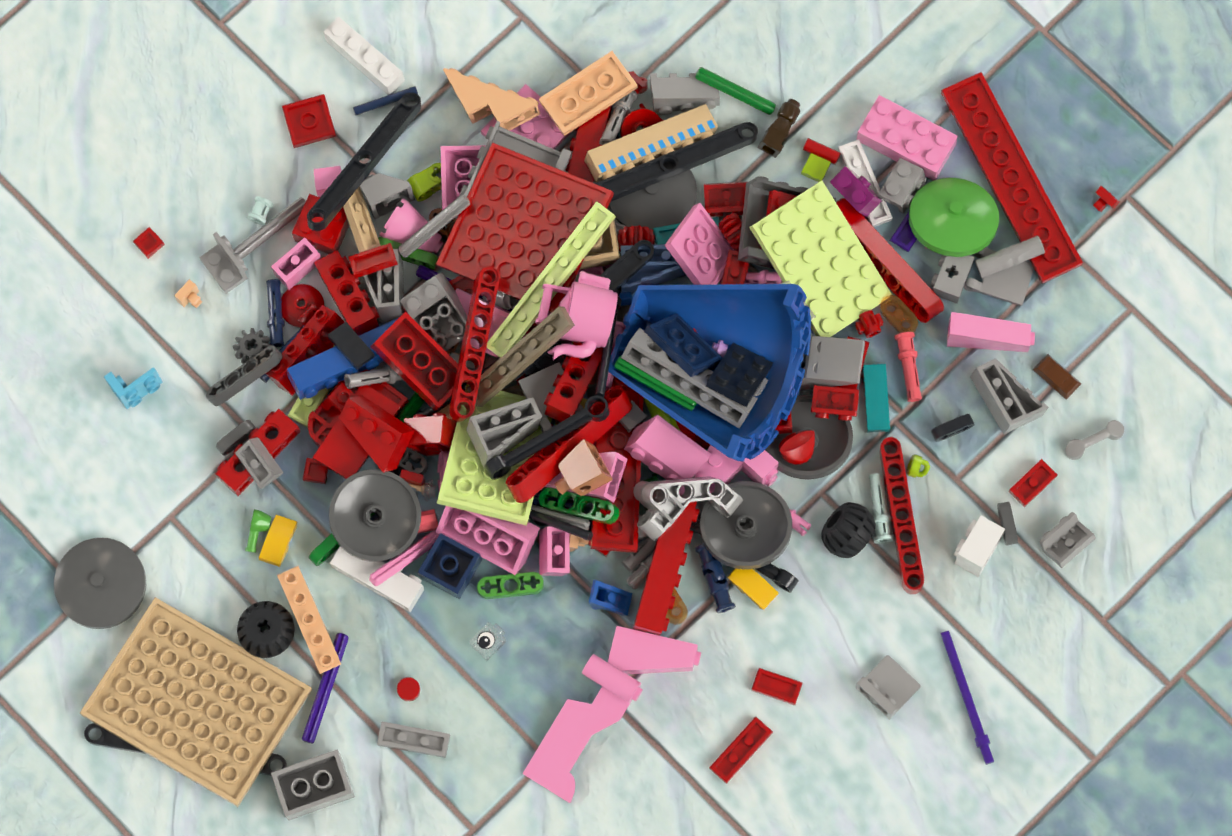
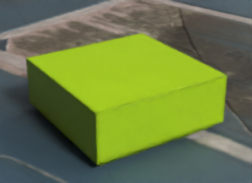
[801,153,831,182]

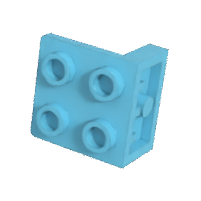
[104,367,163,409]

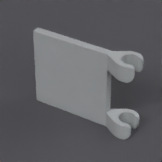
[964,247,1034,306]
[518,362,583,433]

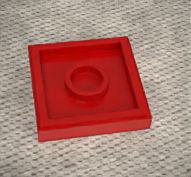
[282,94,336,148]

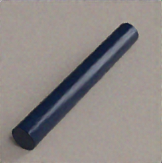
[353,86,418,115]

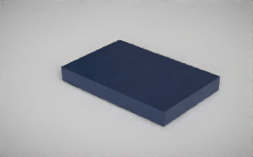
[644,313,722,377]

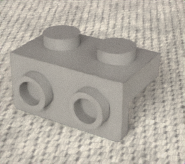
[878,158,926,214]
[1039,512,1096,568]

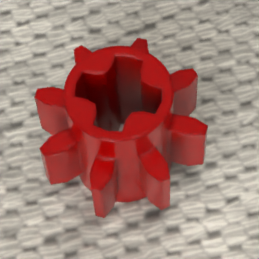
[855,310,884,338]

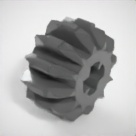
[233,328,271,364]

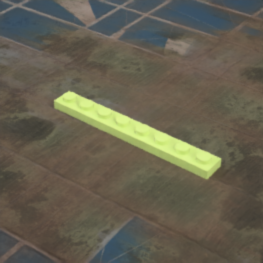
[486,202,616,358]

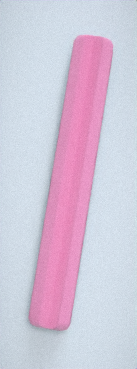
[369,530,439,586]

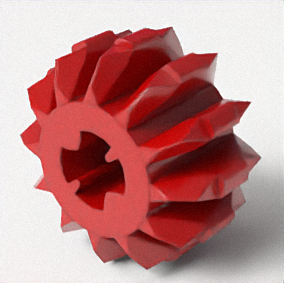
[719,213,742,251]
[617,225,654,252]

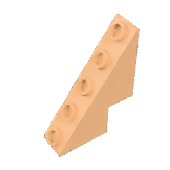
[443,68,540,131]
[277,566,341,674]

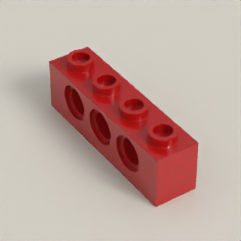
[314,250,380,336]
[265,305,344,396]
[544,342,603,422]
[216,409,301,496]

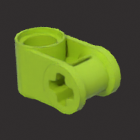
[407,163,442,202]

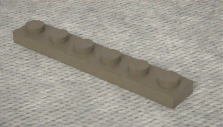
[467,306,575,407]

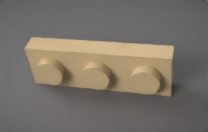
[343,186,381,253]

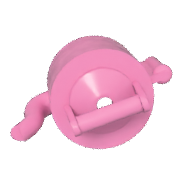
[535,271,618,360]

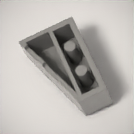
[650,73,720,115]
[354,249,404,322]
[970,358,1049,435]
[467,397,542,469]

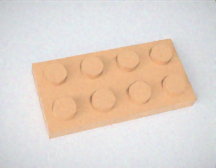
[539,51,638,136]

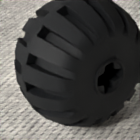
[821,502,876,558]
[237,601,295,658]

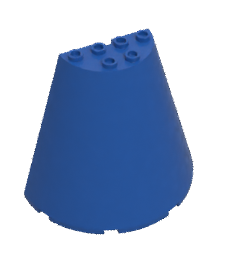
[608,284,811,462]

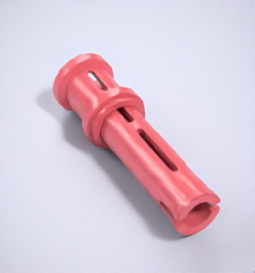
[894,332,922,402]

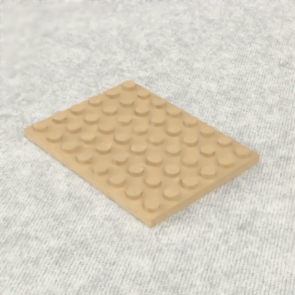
[80,597,312,807]

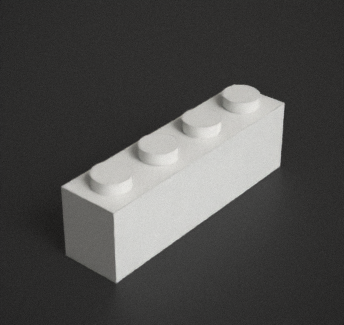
[323,16,405,95]
[330,547,424,612]

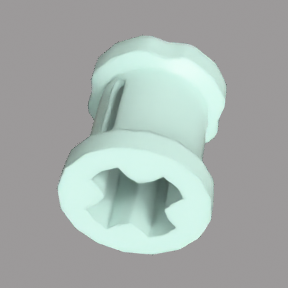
[247,196,274,225]

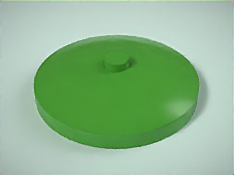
[909,178,999,257]

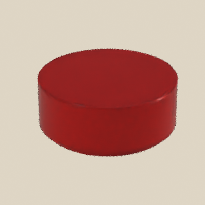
[397,677,421,701]

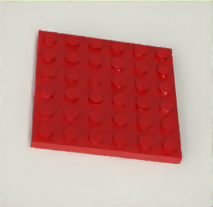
[436,142,614,313]

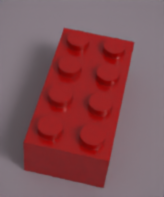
[370,311,463,411]

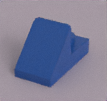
[588,580,633,616]

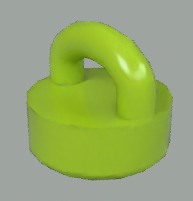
[906,454,930,478]

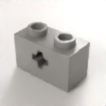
[930,255,975,303]

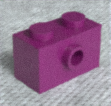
[830,166,882,217]

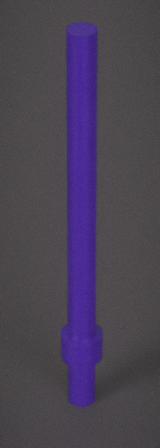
[941,631,994,765]

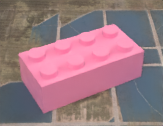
[857,95,958,181]
[436,506,540,575]

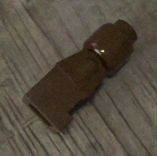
[757,99,800,158]

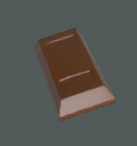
[1033,354,1082,400]

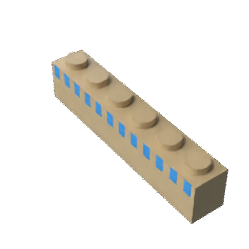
[585,104,718,183]

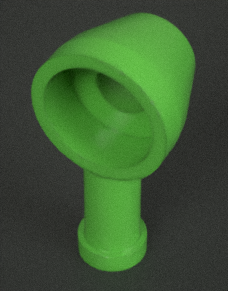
[245,509,271,553]

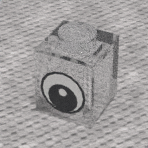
[469,622,506,661]

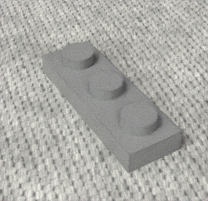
[377,722,450,758]

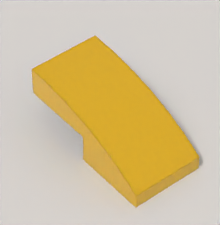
[259,515,297,567]
[727,568,779,610]

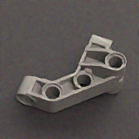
[633,477,743,541]

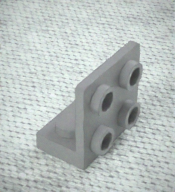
[199,232,248,294]
[856,655,921,720]

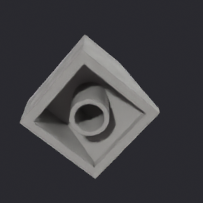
[360,173,415,219]

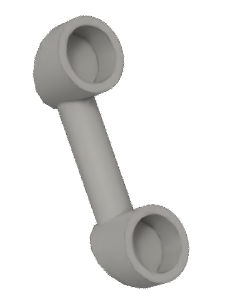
[1065,420,1124,460]

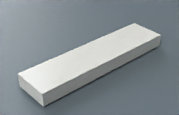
[838,139,893,227]

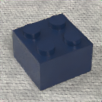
[418,533,482,600]

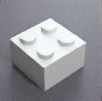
[954,515,1005,577]

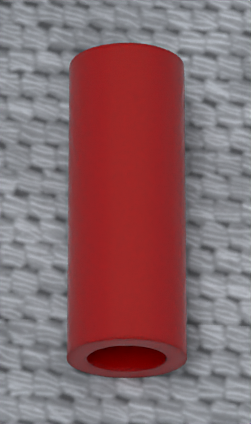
[803,138,841,165]

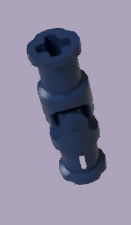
[694,544,736,613]

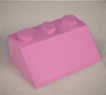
[441,145,485,216]
[624,415,711,480]

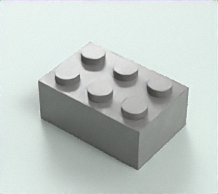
[271,750,355,820]

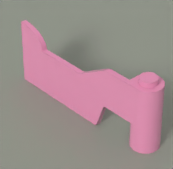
[523,654,643,803]

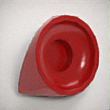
[779,430,815,464]

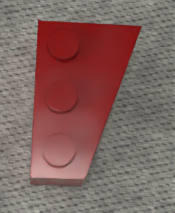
[339,395,415,473]

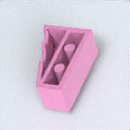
[694,445,742,493]

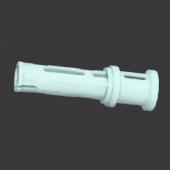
[869,473,894,544]

